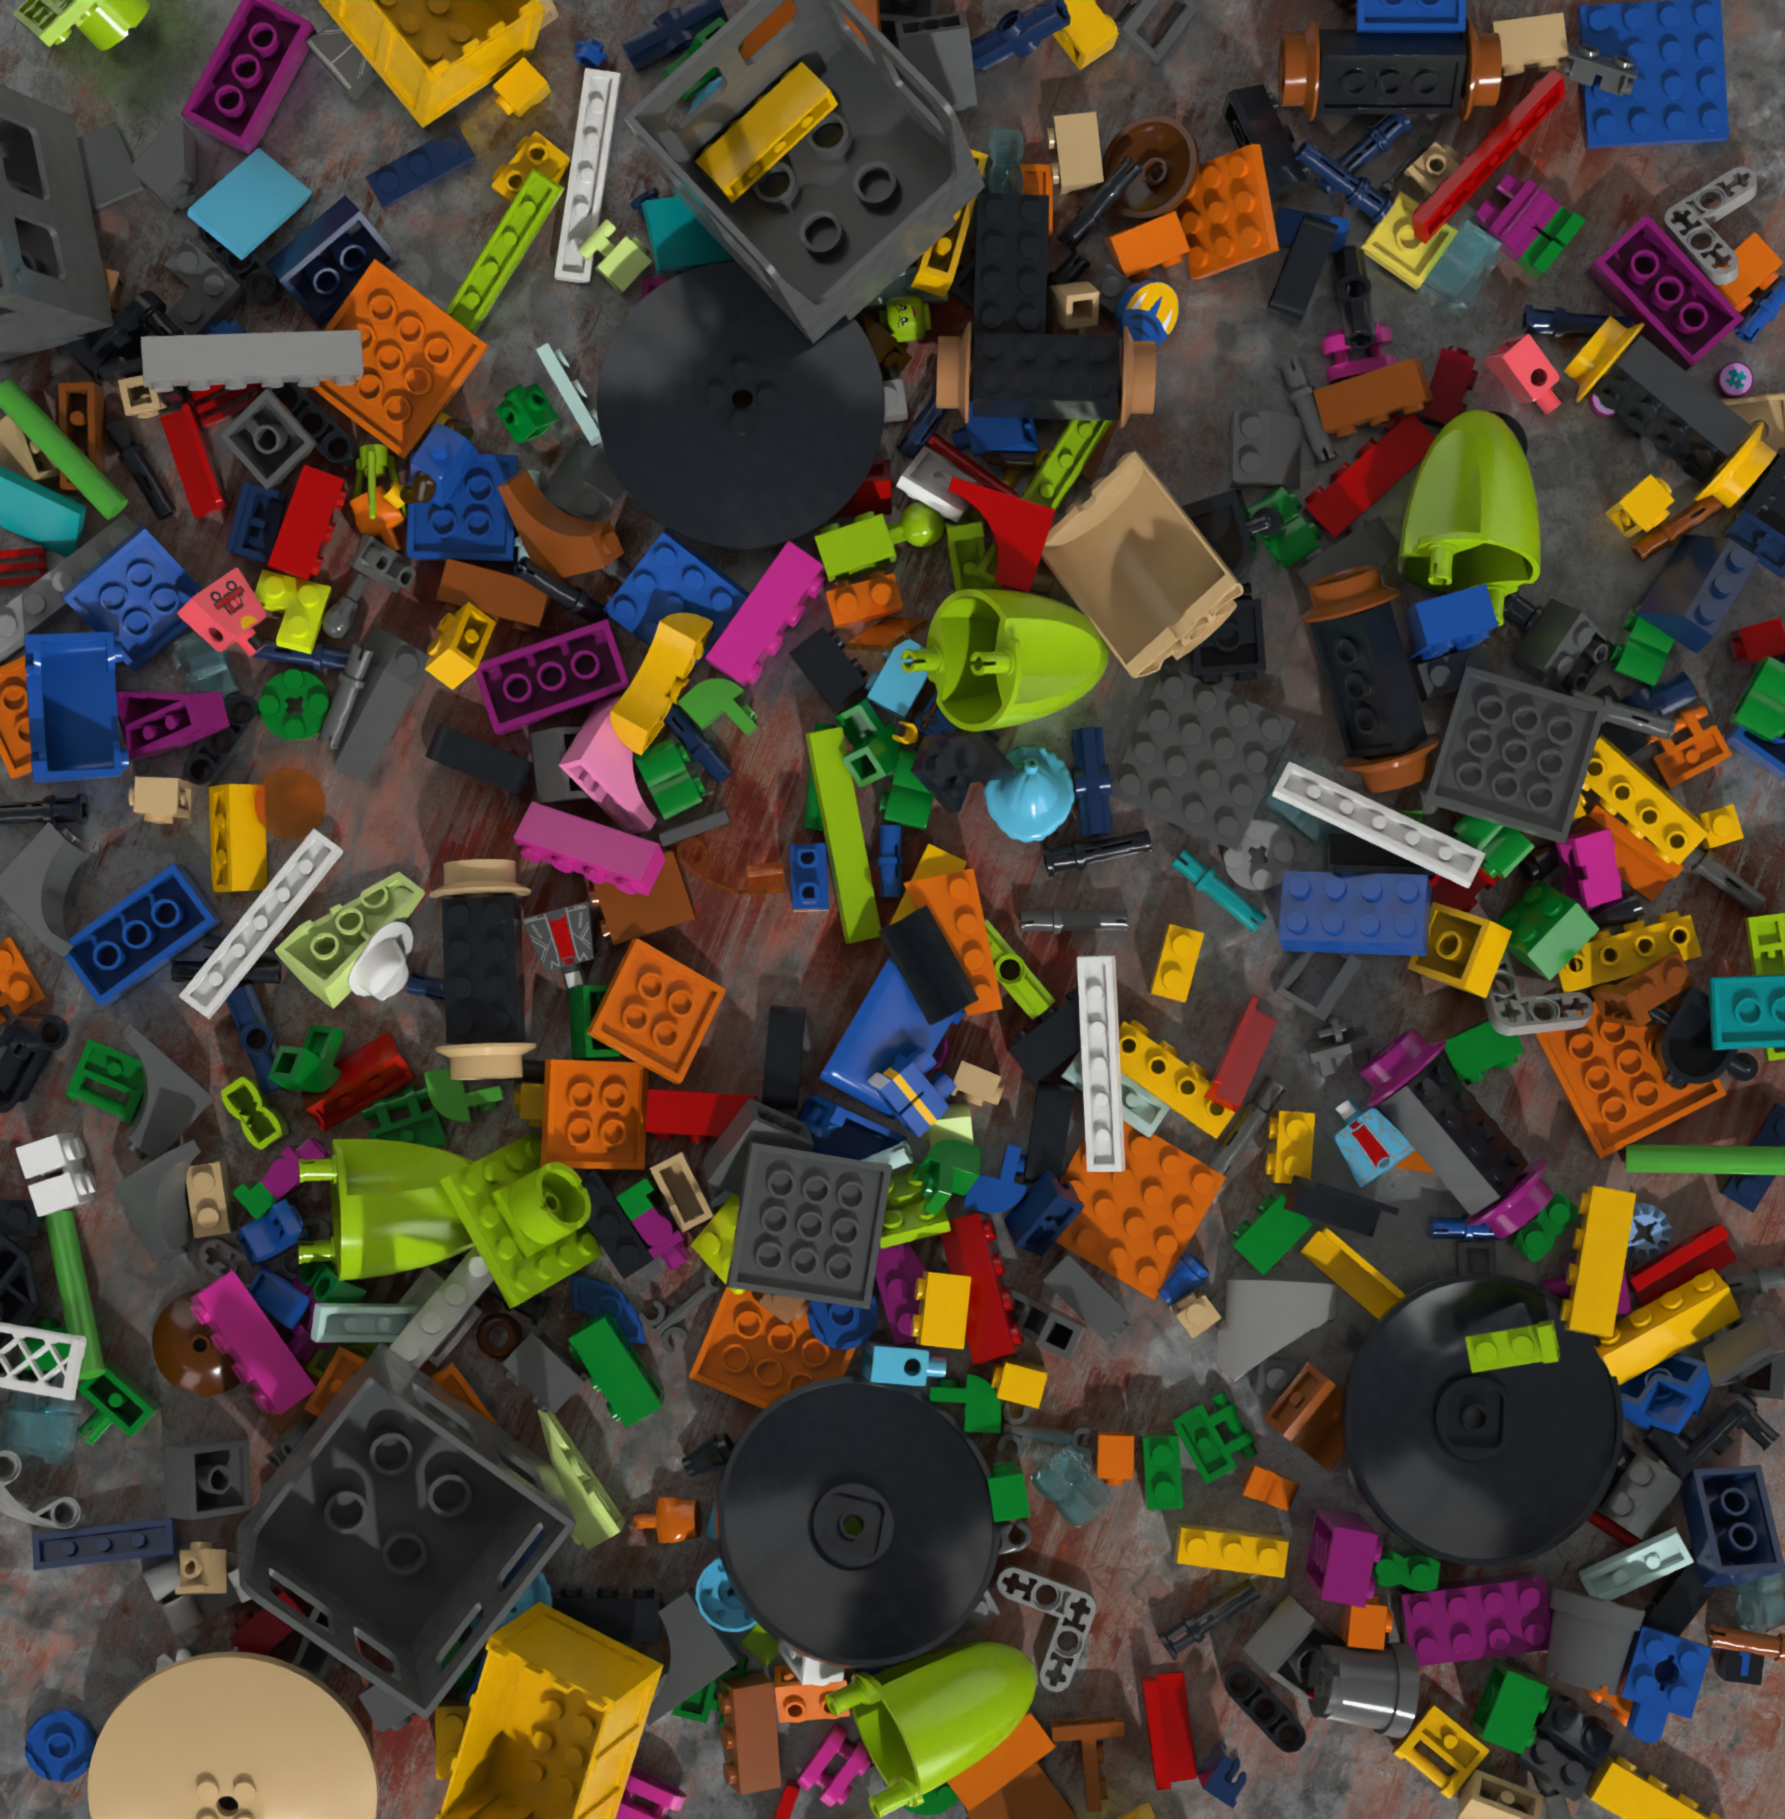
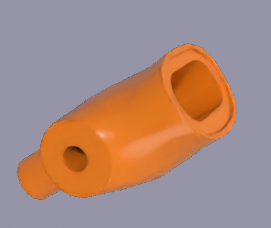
[349,485,405,551]
[633,1497,702,1543]

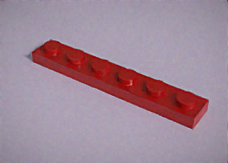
[1411,69,1565,244]

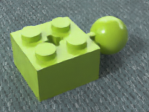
[814,501,945,586]

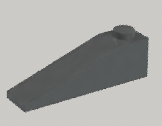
[335,626,431,784]

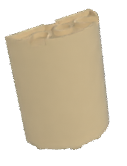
[1041,451,1243,678]

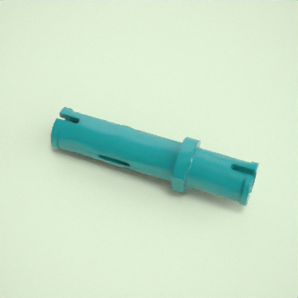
[1170,848,1267,933]

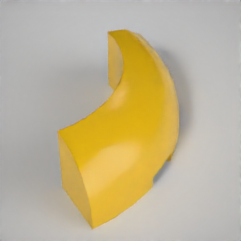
[610,612,714,756]

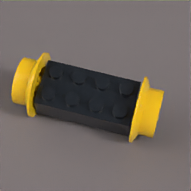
[1563,315,1777,508]

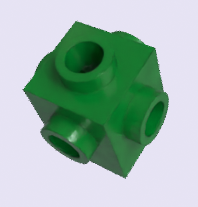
[495,383,560,445]

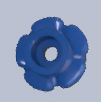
[573,37,607,69]

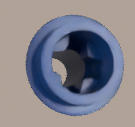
[1158,1253,1210,1305]

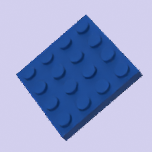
[1577,0,1729,149]

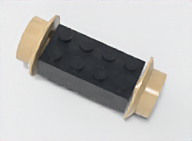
[430,859,536,1080]

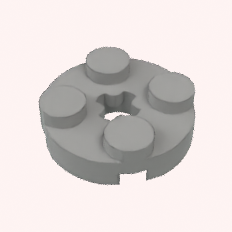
[1222,820,1294,891]

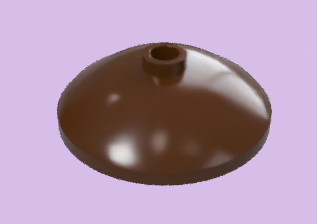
[1102,115,1199,221]
[152,1289,242,1396]

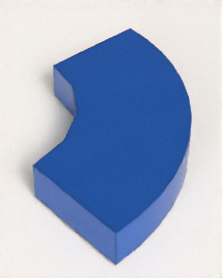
[571,1275,646,1344]

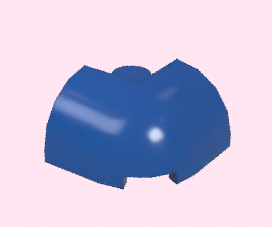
[1612,1353,1710,1435]

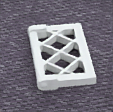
[0,1322,87,1400]

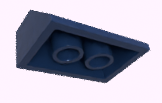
[265,195,400,328]
[1637,534,1759,654]
[1680,1465,1785,1587]

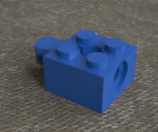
[1616,1625,1712,1743]

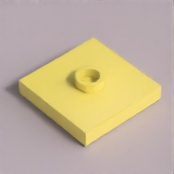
[1360,191,1459,290]

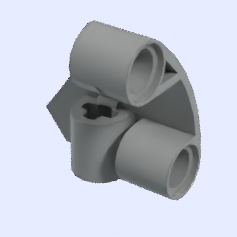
[1217,1280,1338,1381]
[0,1450,81,1529]
[136,1542,271,1635]

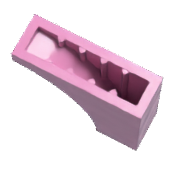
[559,696,657,834]

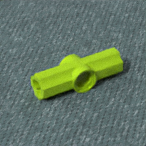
[985,919,1056,1021]

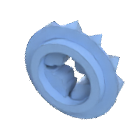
[1626,1203,1672,1260]

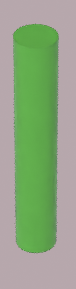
[0,378,128,520]
[1625,1144,1785,1175]
[45,1211,106,1380]

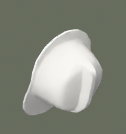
[348,921,413,1001]

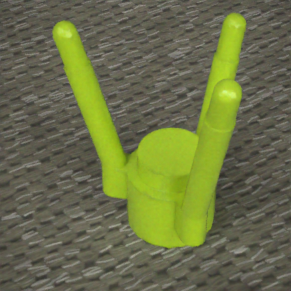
[351,444,408,519]

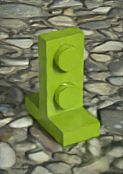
[944,510,991,592]
[1465,1320,1560,1373]

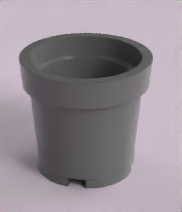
[1544,1587,1646,1695]
[1307,1642,1420,1738]

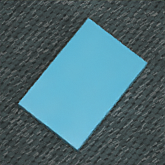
[187,147,313,260]

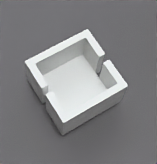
[15,1132,97,1217]

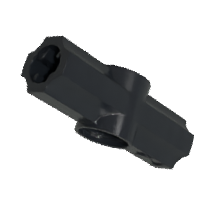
[1333,245,1376,350]

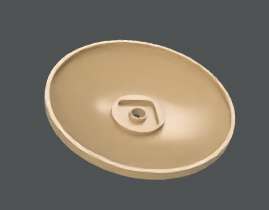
[87,1651,379,1819]

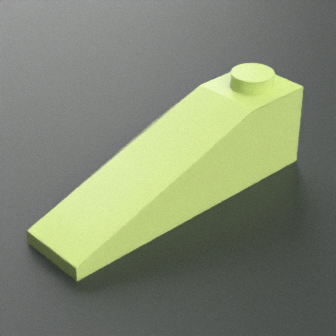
[274,871,425,1009]
[537,1409,626,1550]

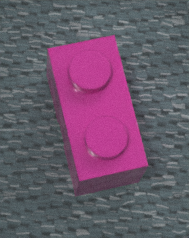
[1555,826,1622,908]

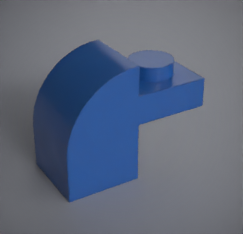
[963,1143,1027,1213]
[236,1199,309,1269]

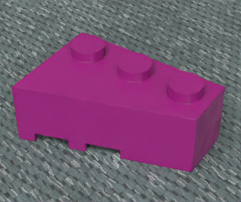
[116,688,230,760]
[875,1242,929,1346]

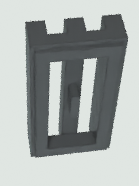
[659,810,731,848]

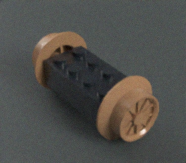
[936,322,1156,428]

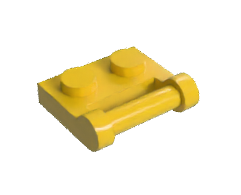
[1392,1703,1490,1799]

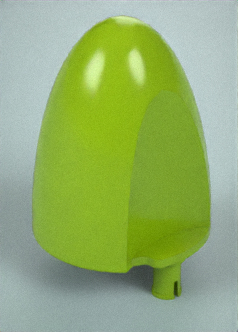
[1397,409,1541,626]
[901,589,1110,732]
[297,1139,475,1281]
[825,1641,1037,1819]

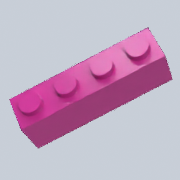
[513,802,666,896]

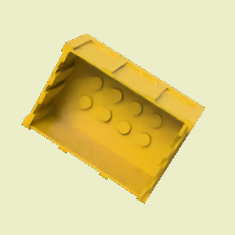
[318,0,545,128]
[435,1602,663,1819]

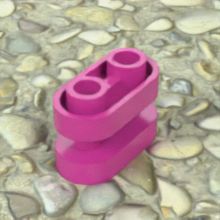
[1321,322,1397,384]
[795,1723,872,1808]
[616,1768,687,1819]

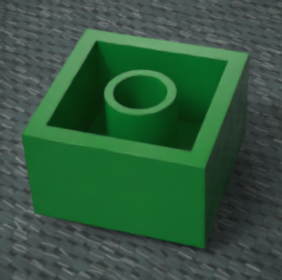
[1497,880,1600,981]
[1470,1658,1550,1755]

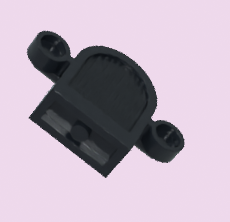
[1181,489,1283,582]
[1647,986,1758,1090]

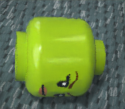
[879,294,932,343]

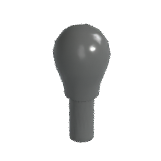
[322,573,369,639]

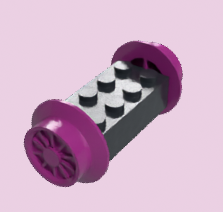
[1359,1027,1554,1239]

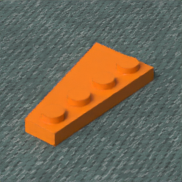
[903,868,1003,1016]

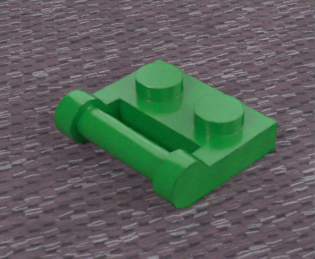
[65,1039,144,1125]

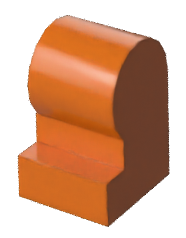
[1239,1461,1300,1511]

